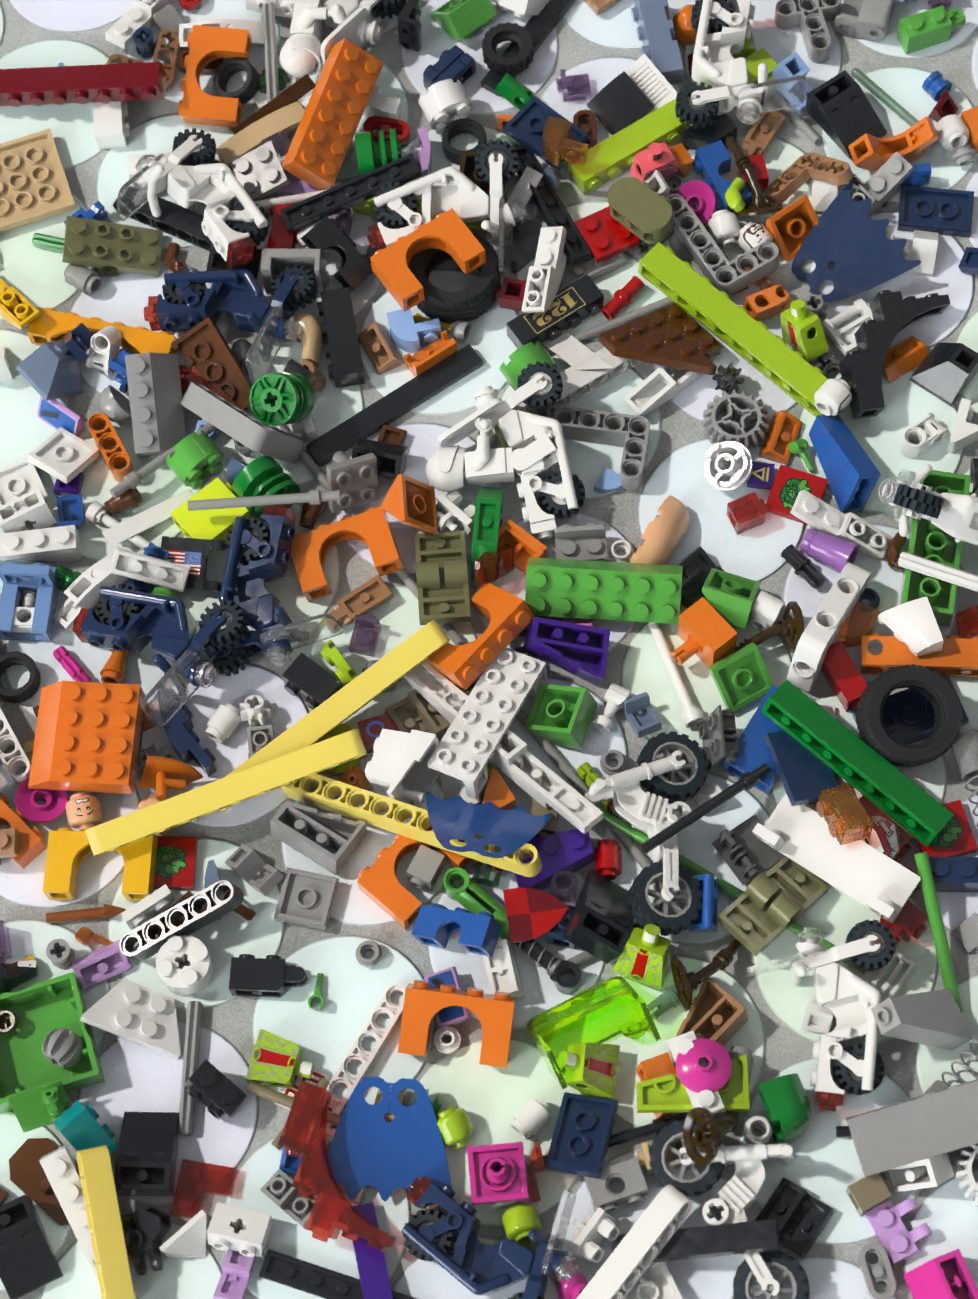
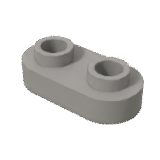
[858,1243,897,1299]

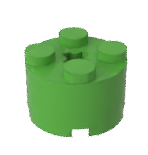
[499,341,557,391]
[166,430,224,490]

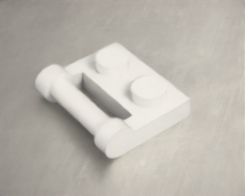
[821,299,874,356]

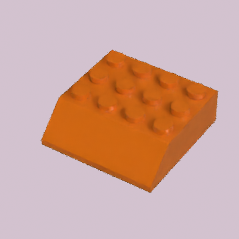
[28,681,145,794]

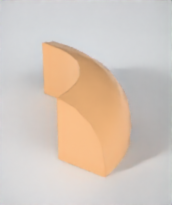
[629,495,690,565]

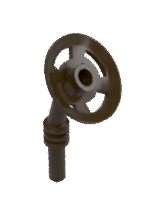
[725,137,784,216]
[731,601,804,654]
[671,938,743,1010]
[683,1107,740,1165]

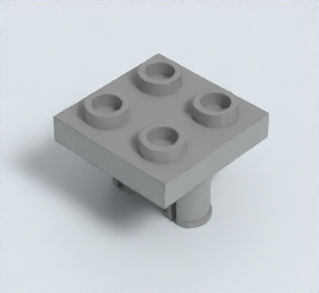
[326,451,379,513]

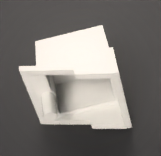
[365,729,441,806]

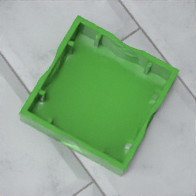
[0,972,105,1114]

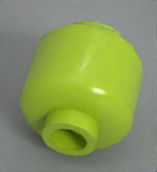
[436,1105,474,1149]
[502,1201,542,1246]

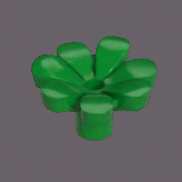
[56,565,81,592]

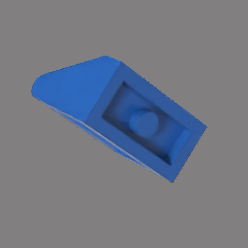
[689,874,719,932]

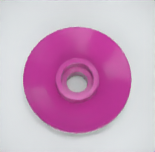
[672,180,716,228]
[15,778,68,823]
[676,1039,732,1093]

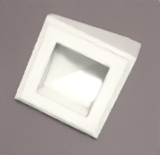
[693,780,727,815]

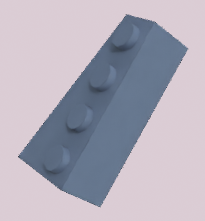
[631,0,684,85]

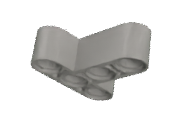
[774,0,842,64]

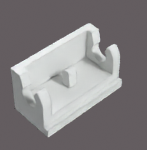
[483,939,525,998]

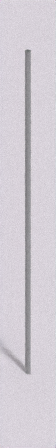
[273,425,652,869]

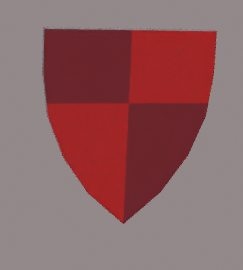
[503,888,569,943]

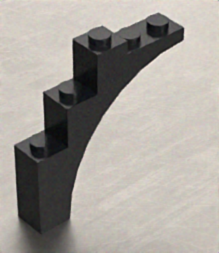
[839,290,950,419]

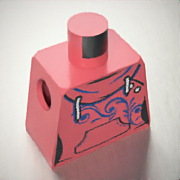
[629,142,680,183]

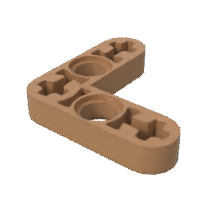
[106,29,179,92]
[764,152,853,204]

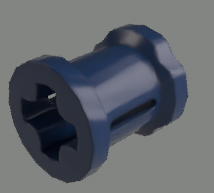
[133,27,155,58]

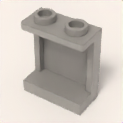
[261,249,329,295]

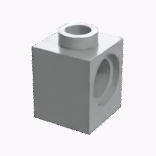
[406,844,446,891]

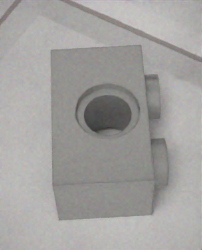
[584,1157,648,1213]

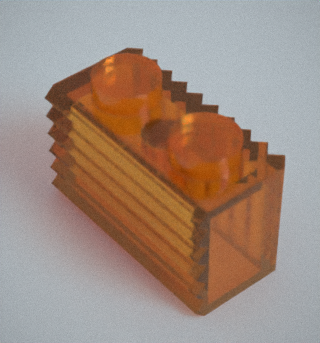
[816,783,874,845]

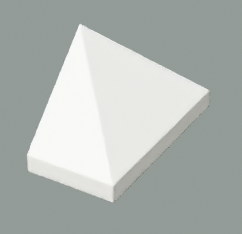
[811,178,838,214]
[159,1210,210,1258]

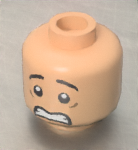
[65,792,102,831]

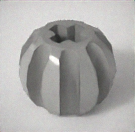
[42,1028,83,1068]

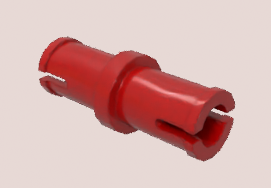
[601,276,645,320]

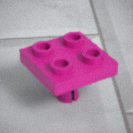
[467,1142,528,1205]

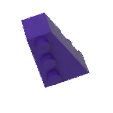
[526,617,610,687]
[514,829,593,890]

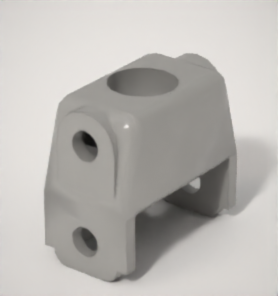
[834,0,895,40]

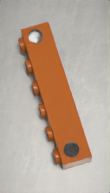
[860,633,978,678]

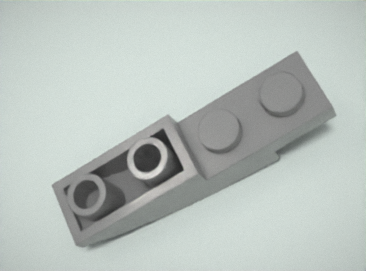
[851,151,915,217]

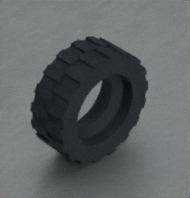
[482,22,534,76]

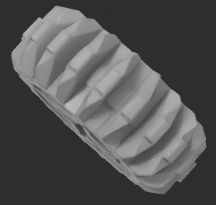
[702,388,770,451]

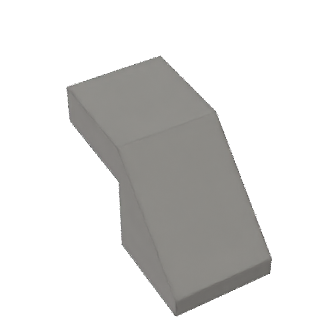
[224,844,284,896]

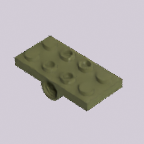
[62,216,163,277]
[414,531,471,625]
[716,856,829,957]

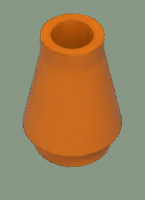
[100,649,128,684]

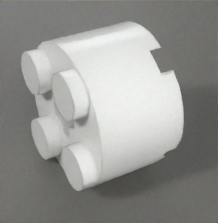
[418,79,473,134]
[156,935,214,996]

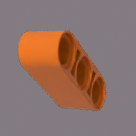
[87,413,134,482]

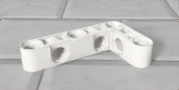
[786,562,872,693]

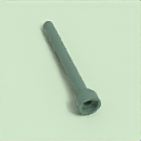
[851,68,937,132]

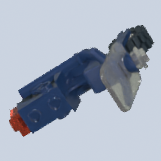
[144,264,317,384]
[204,504,344,676]
[72,584,249,728]
[401,1176,579,1299]

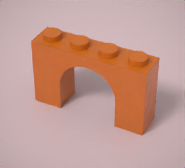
[178,25,252,128]
[370,208,486,312]
[290,507,404,602]
[425,582,535,690]
[357,808,472,930]
[398,980,517,1068]

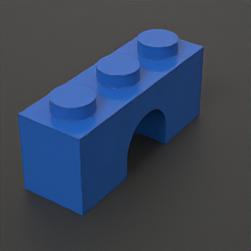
[693,140,753,214]
[411,903,502,957]

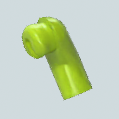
[725,177,745,212]

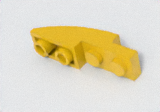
[0,278,41,329]

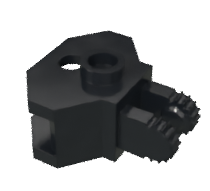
[120,1207,172,1276]

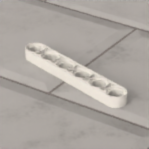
[314,985,406,1128]

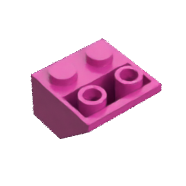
[903,1249,978,1299]

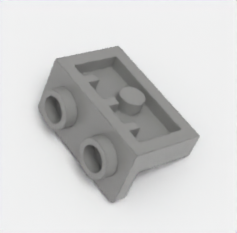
[554,522,608,562]

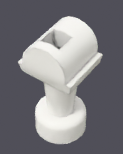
[592,683,632,733]

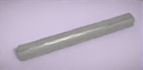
[262,3,279,103]
[178,1001,203,1136]

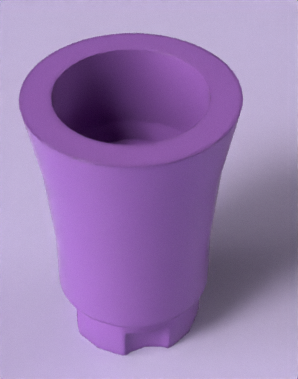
[800,528,860,573]

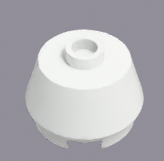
[704,441,752,490]

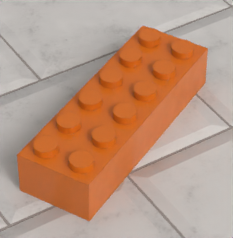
[281,38,384,191]

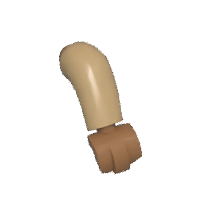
[286,312,326,393]

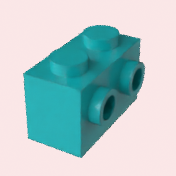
[52,1100,118,1155]

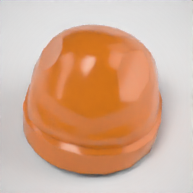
[672,4,697,45]

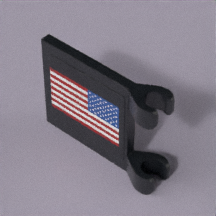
[157,536,227,592]

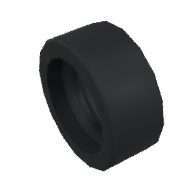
[213,57,260,104]
[442,118,487,165]
[0,651,41,703]

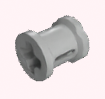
[46,939,75,969]

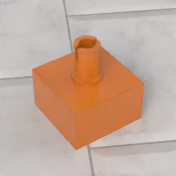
[671,597,738,667]

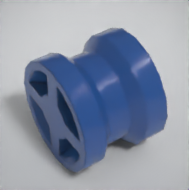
[922,71,952,101]

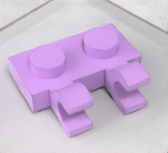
[865,1197,932,1265]

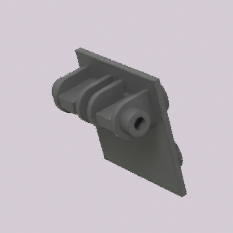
[699,705,739,772]
[712,815,785,885]

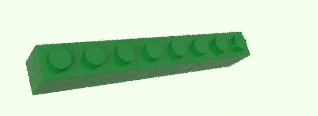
[761,680,953,847]

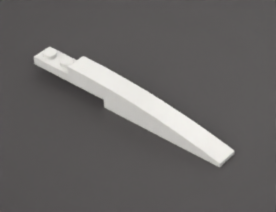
[404,661,603,834]

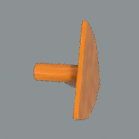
[138,756,203,801]

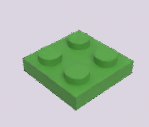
[708,642,775,713]

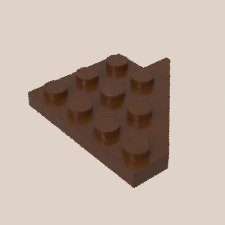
[599,303,722,375]

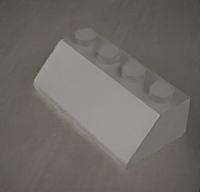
[125,352,187,458]

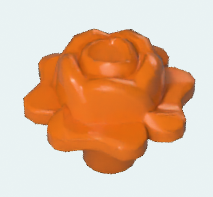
[339,765,371,790]

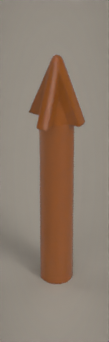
[46,904,126,924]

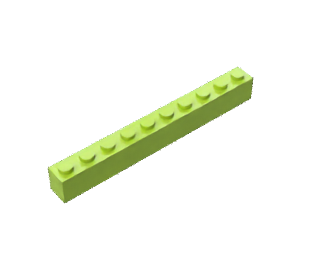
[567,48,778,195]
[638,242,828,417]

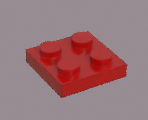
[575,206,640,263]

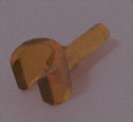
[75,927,113,946]

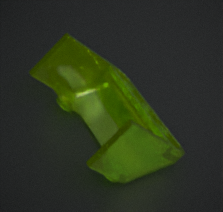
[527,976,661,1089]

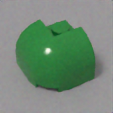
[757,1074,812,1144]

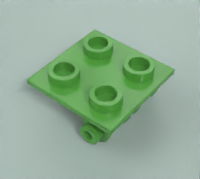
[7,1079,72,1132]

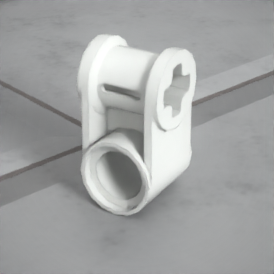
[86,325,122,376]
[900,412,949,458]
[749,590,785,632]

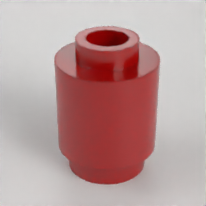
[595,839,622,880]

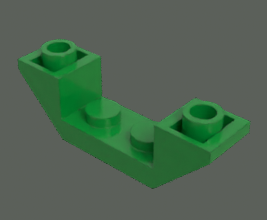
[471,487,504,582]

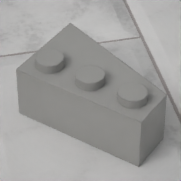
[270,801,366,875]

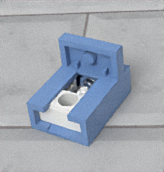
[0,561,61,642]

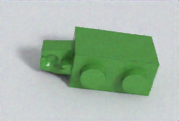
[897,5,966,55]

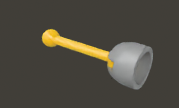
[413,313,471,341]

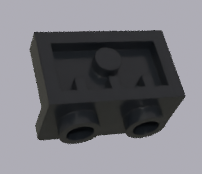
[398,0,422,52]

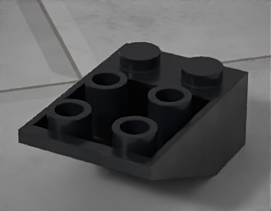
[805,70,887,158]
[562,869,633,964]
[114,1112,179,1196]
[0,1194,64,1299]

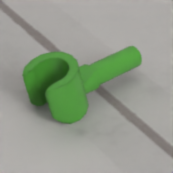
[788,439,815,472]
[308,973,326,1010]

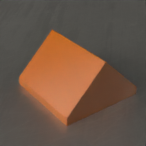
[766,194,819,262]
[380,474,438,535]

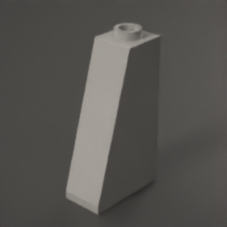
[870,988,973,1051]

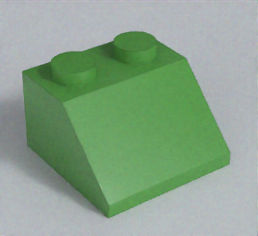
[430,0,497,41]
[702,568,761,629]
[524,684,598,749]

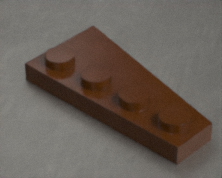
[170,317,253,411]

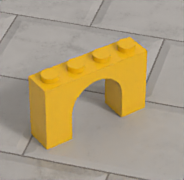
[43,828,158,901]

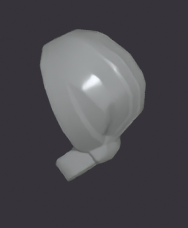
[99,385,131,422]

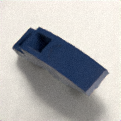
[156,681,217,777]

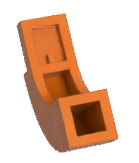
[848,116,939,171]

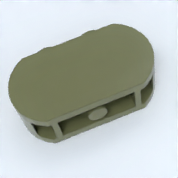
[607,177,674,244]

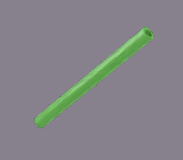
[914,852,964,1013]

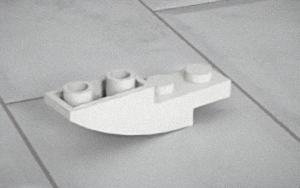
[105,0,170,49]
[179,19,264,49]
[522,226,567,313]
[790,490,892,559]
[53,547,132,633]

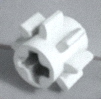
[239,695,272,727]

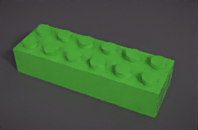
[900,468,971,626]
[525,557,683,624]

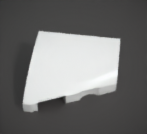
[878,597,944,657]

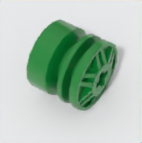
[355,128,402,176]
[249,372,315,426]
[232,455,300,523]

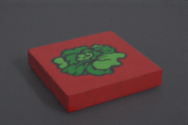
[764,464,828,525]
[917,800,978,857]
[153,836,198,890]

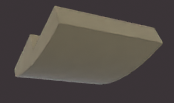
[385,689,451,738]

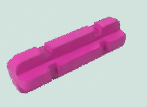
[53,646,92,682]

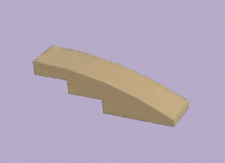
[216,101,305,166]

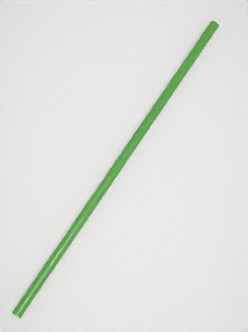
[594,804,858,970]

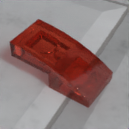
[475,544,514,585]
[526,1139,546,1203]

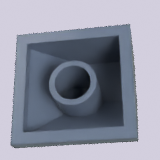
[16,340,83,401]

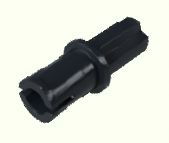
[780,544,825,589]

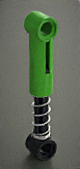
[443,867,581,995]

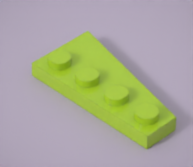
[636,1054,750,1113]

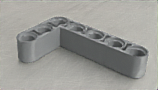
[667,194,779,296]
[181,381,306,464]
[529,405,650,491]

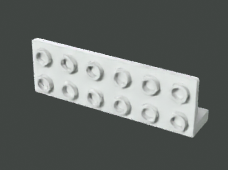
[427,648,548,799]
[752,794,921,924]

